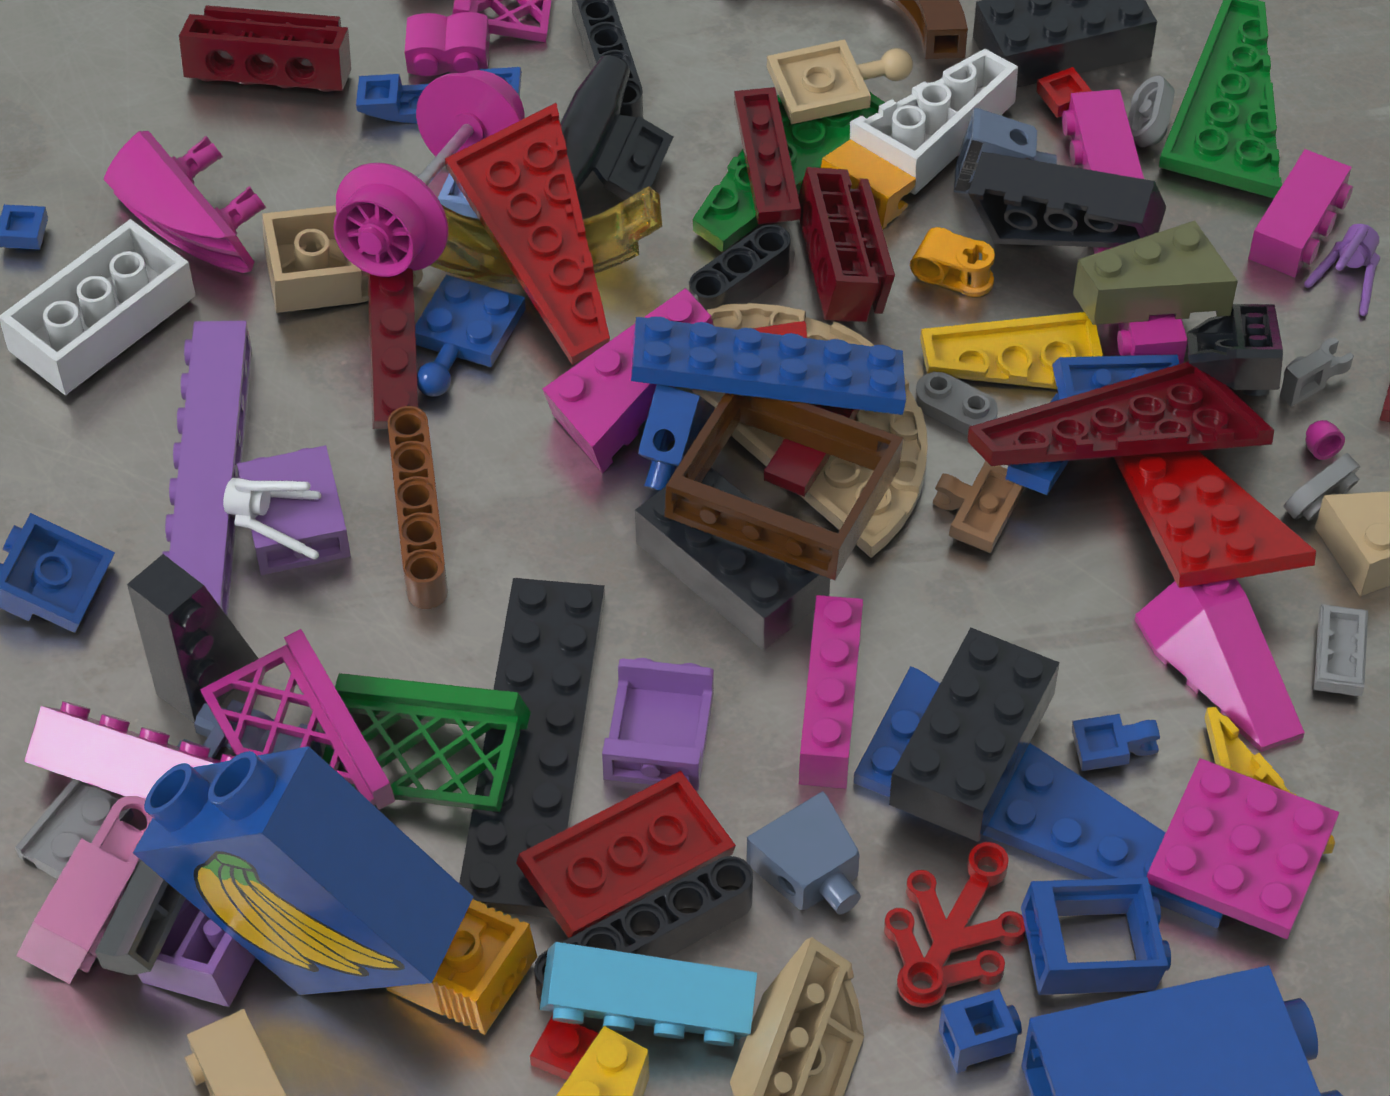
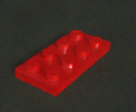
[516,771,736,938]

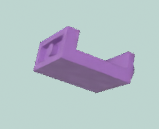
[237,445,351,575]
[602,658,714,790]

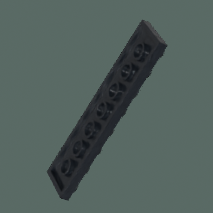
[459,578,605,918]

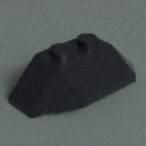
[1187,304,1283,396]

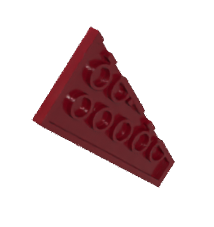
[967,361,1274,466]

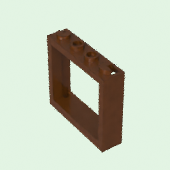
[664,393,903,580]

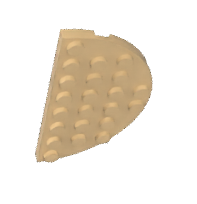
[676,303,928,558]

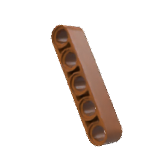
[388,406,448,609]

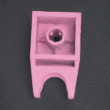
[16,796,152,984]

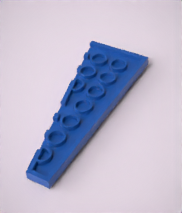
[854,666,1224,929]

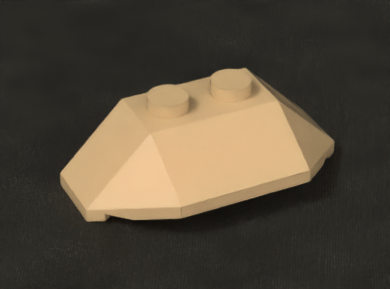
[730,937,864,1096]

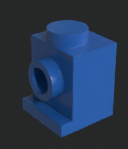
[939,989,1022,1073]

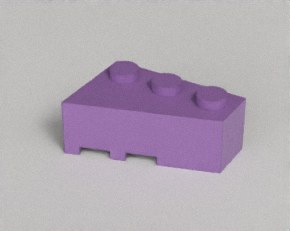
[138,899,256,1007]

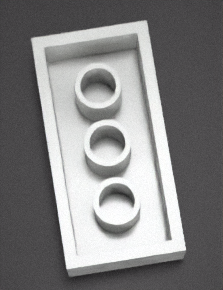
[0,219,196,396]

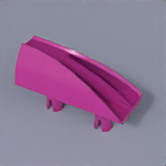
[103,131,266,273]

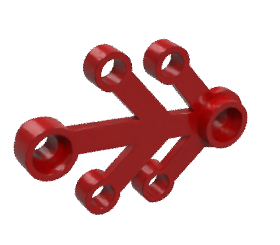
[884,842,1026,1007]

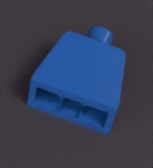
[638,384,715,491]

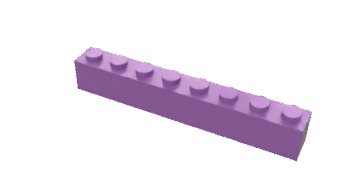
[162,321,252,617]

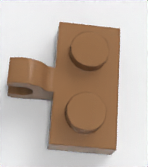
[933,460,1025,553]

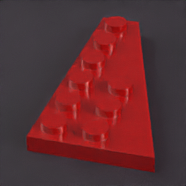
[445,103,610,365]
[1114,450,1316,588]

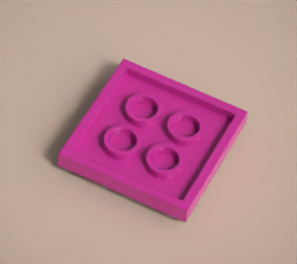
[1147,758,1339,940]

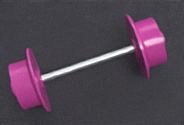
[334,70,525,277]

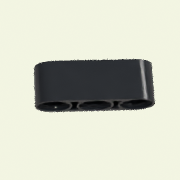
[689,225,791,311]

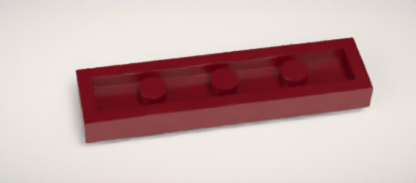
[734,87,801,224]
[368,268,418,429]

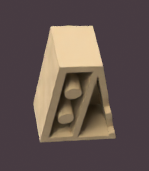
[1315,491,1390,596]

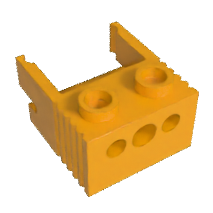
[386,899,537,1035]

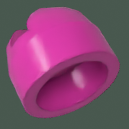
[1305,420,1345,460]

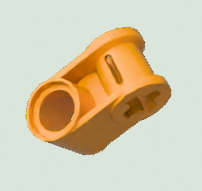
[910,227,995,297]

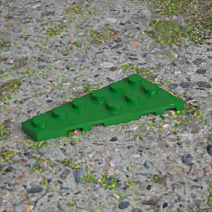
[1159,0,1282,198]
[693,92,885,252]

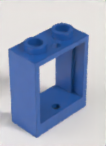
[1021,877,1171,995]

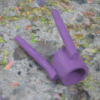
[1304,224,1380,317]

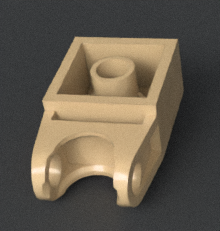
[262,205,423,313]

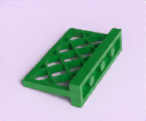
[322,673,531,812]

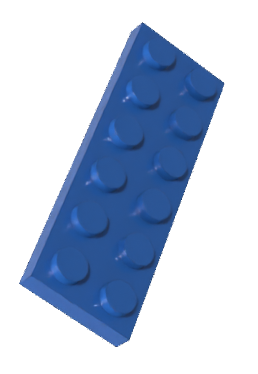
[631,316,906,415]

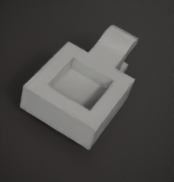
[1280,338,1354,407]

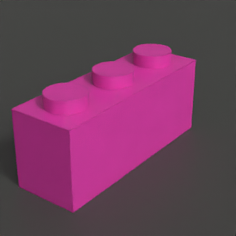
[1248,149,1353,278]

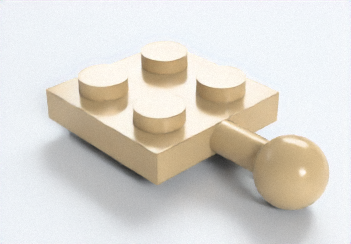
[767,39,913,124]

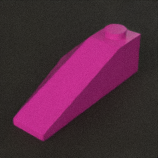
[1135,579,1305,752]

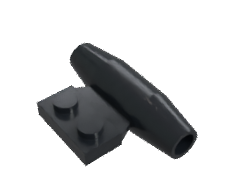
[560,55,674,208]

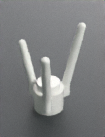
[223,478,321,559]

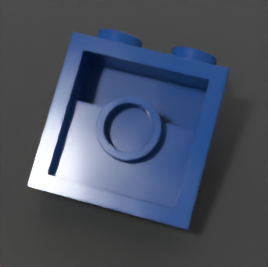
[0,513,115,633]

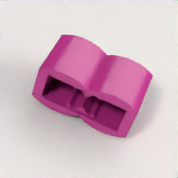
[404,12,490,76]

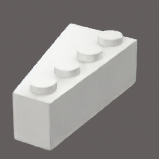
[850,49,1018,195]

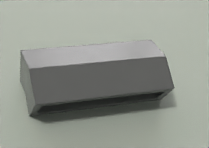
[95,860,185,975]

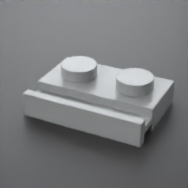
[15,779,134,879]

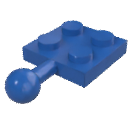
[415,274,526,397]

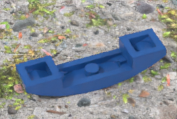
[356,67,522,124]

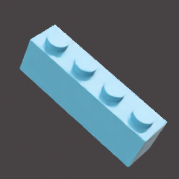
[540,942,757,1046]

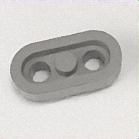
[1128,75,1175,147]
[915,372,998,436]
[1283,453,1361,521]

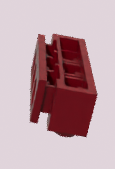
[179,5,351,92]
[798,167,895,322]

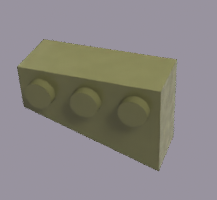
[1073,220,1238,325]

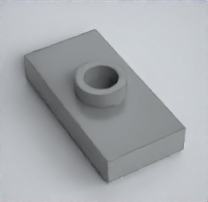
[1314,604,1368,696]

